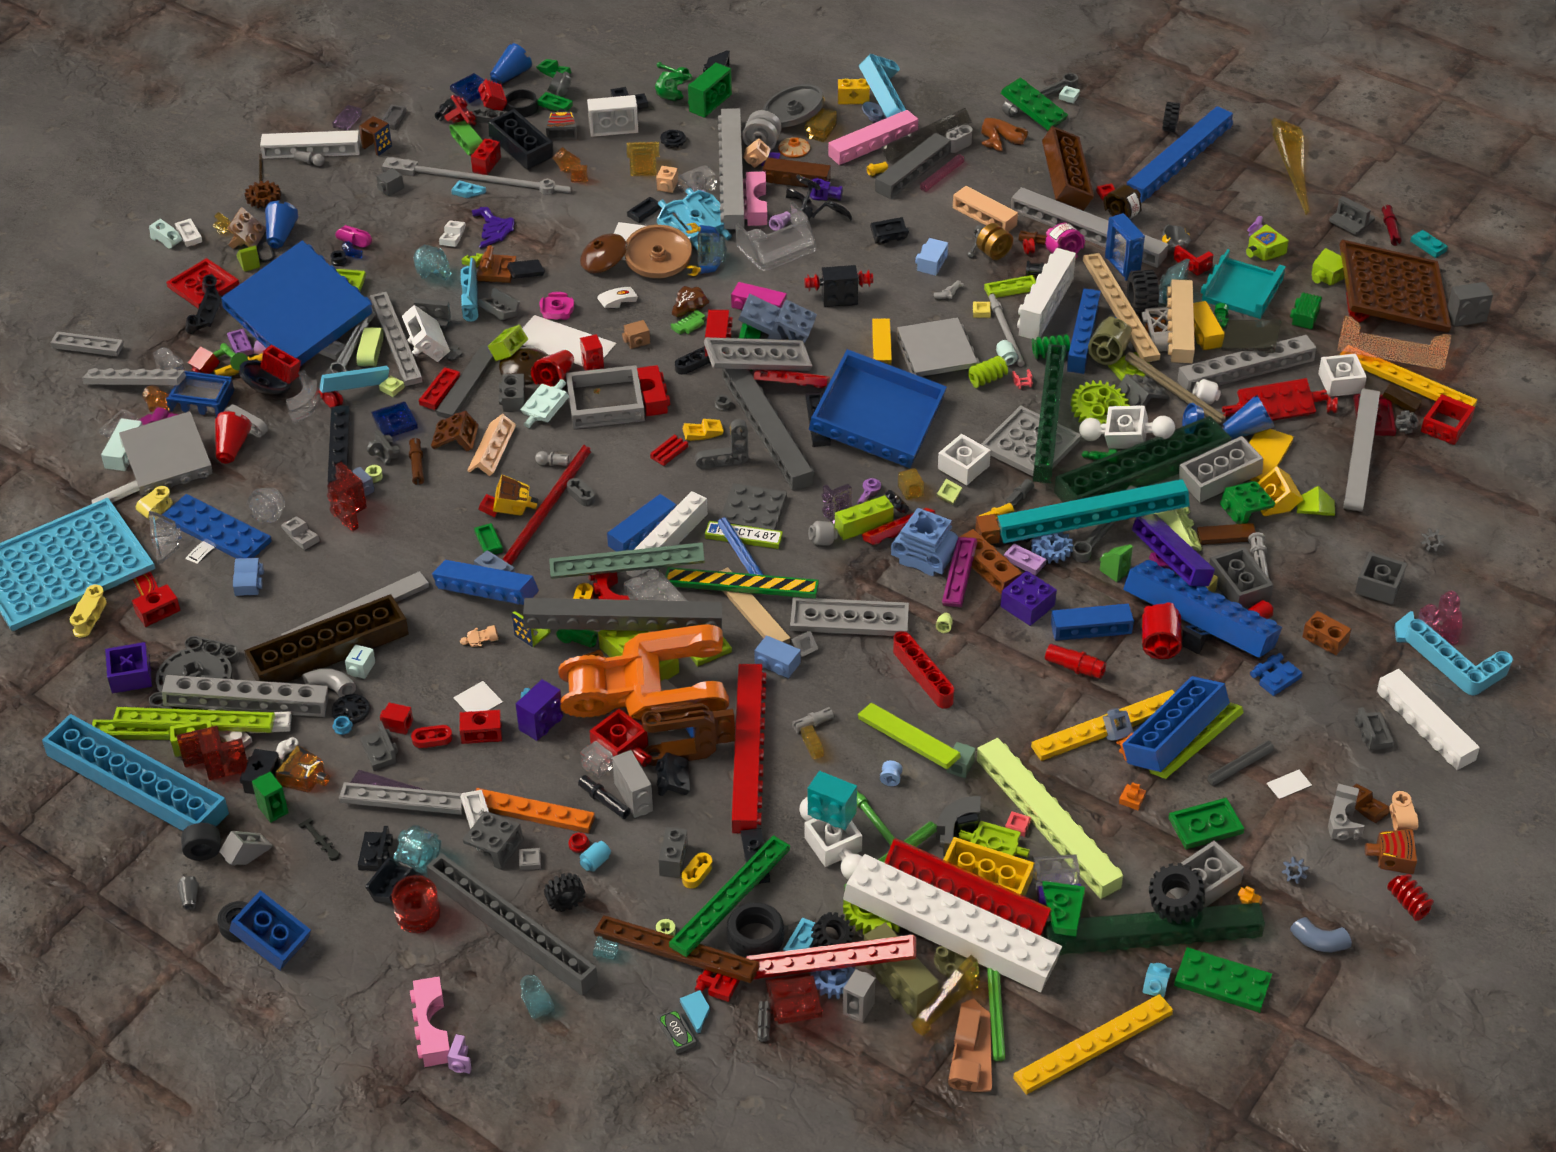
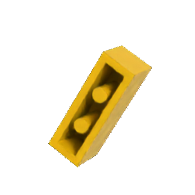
[1193,301,1225,350]

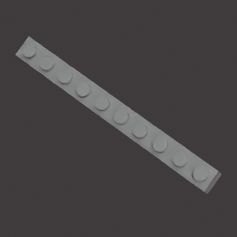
[1011,187,1168,268]

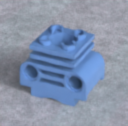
[891,508,958,576]

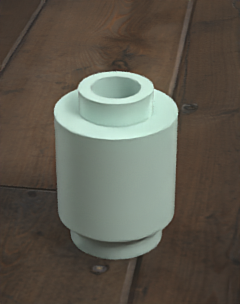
[996,340,1018,366]

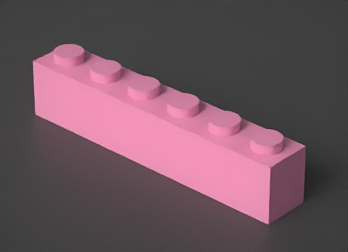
[828,110,918,165]

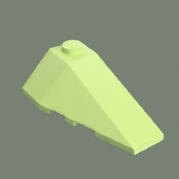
[1154,507,1202,552]

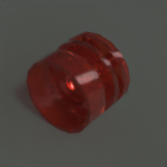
[392,875,441,933]

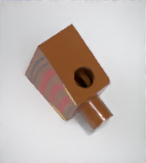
[1365,829,1417,874]

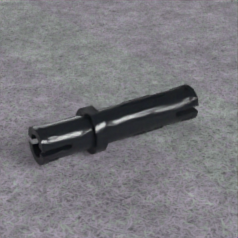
[578,775,631,819]

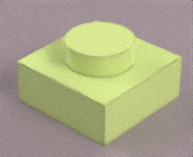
[379,376,405,397]
[937,479,962,505]

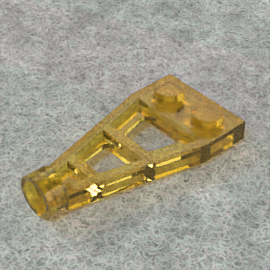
[911,955,980,1036]

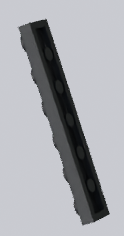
[327,406,350,486]

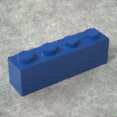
[607,494,676,551]
[1051,604,1134,641]

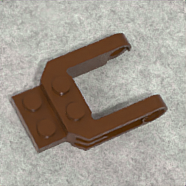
[642,703,735,766]

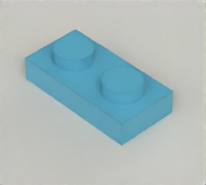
[783,918,815,951]

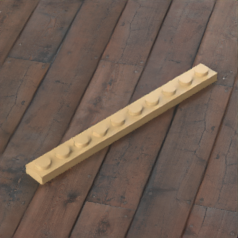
[1083,253,1161,362]

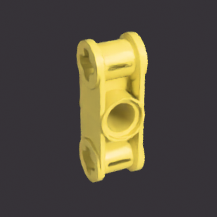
[70,584,107,638]

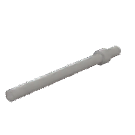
[989,294,1025,367]

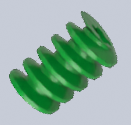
[1032,334,1070,359]

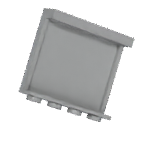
[897,317,979,377]
[119,411,212,496]

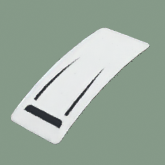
[186,541,215,564]

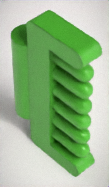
[671,310,705,334]

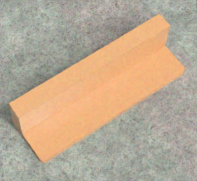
[467,414,516,476]

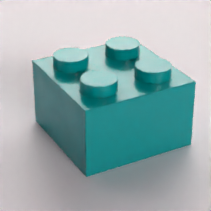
[807,771,857,830]

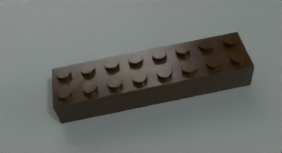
[244,594,409,683]

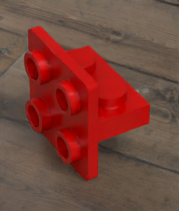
[444,95,477,126]

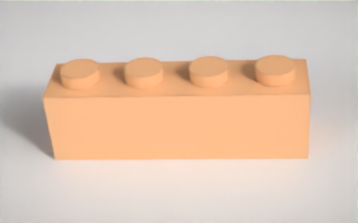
[953,186,1018,232]

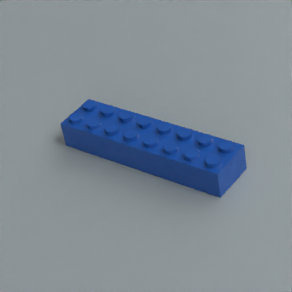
[1123,560,1282,658]

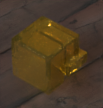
[627,142,660,176]

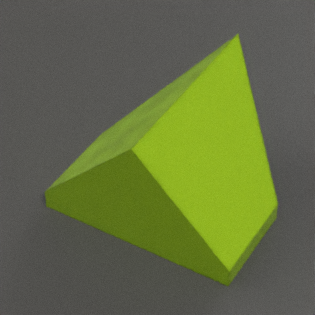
[1297,486,1335,516]

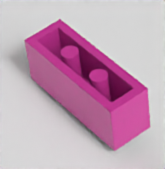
[731,282,787,310]

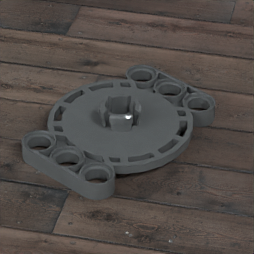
[149,636,240,710]

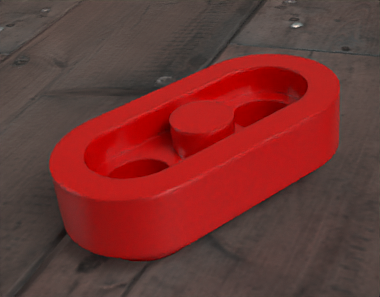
[411,725,453,748]

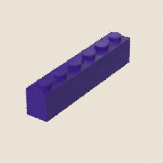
[1132,514,1215,586]

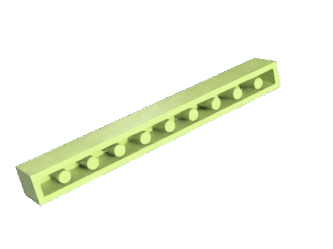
[977,738,1123,899]

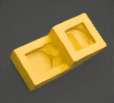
[682,419,724,441]

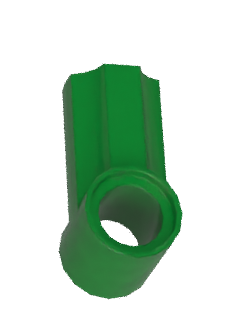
[556,629,598,648]

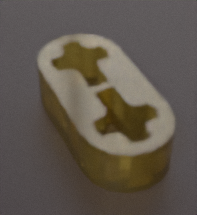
[801,725,824,760]

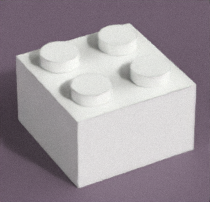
[1318,354,1367,397]
[938,434,991,485]

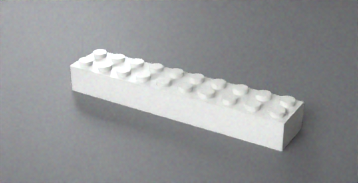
[843,854,1062,993]

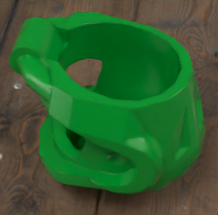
[655,72,693,102]

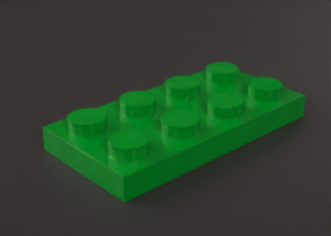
[1000,77,1068,131]
[1174,947,1272,1013]

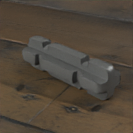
[757,1001,771,1042]

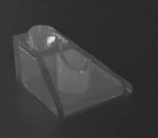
[149,511,182,564]

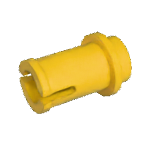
[867,162,888,176]

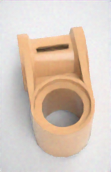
[1389,791,1418,830]

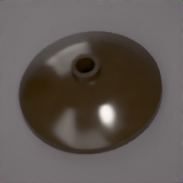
[499,347,549,385]

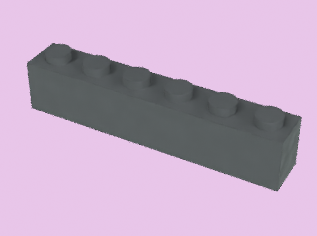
[875,133,951,199]

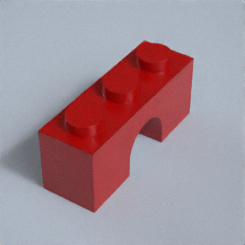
[637,365,670,416]

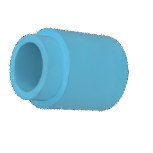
[580,841,611,872]

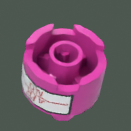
[1045,222,1085,259]

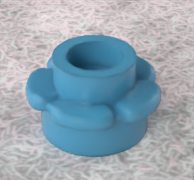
[333,716,353,735]

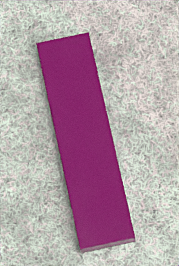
[942,537,977,607]

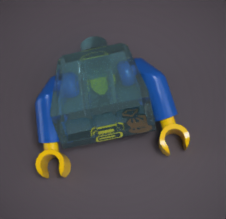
[686,223,727,276]

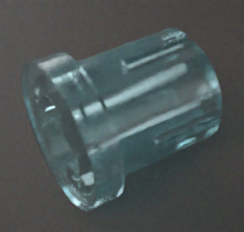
[593,936,619,960]

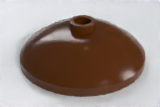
[580,233,627,273]

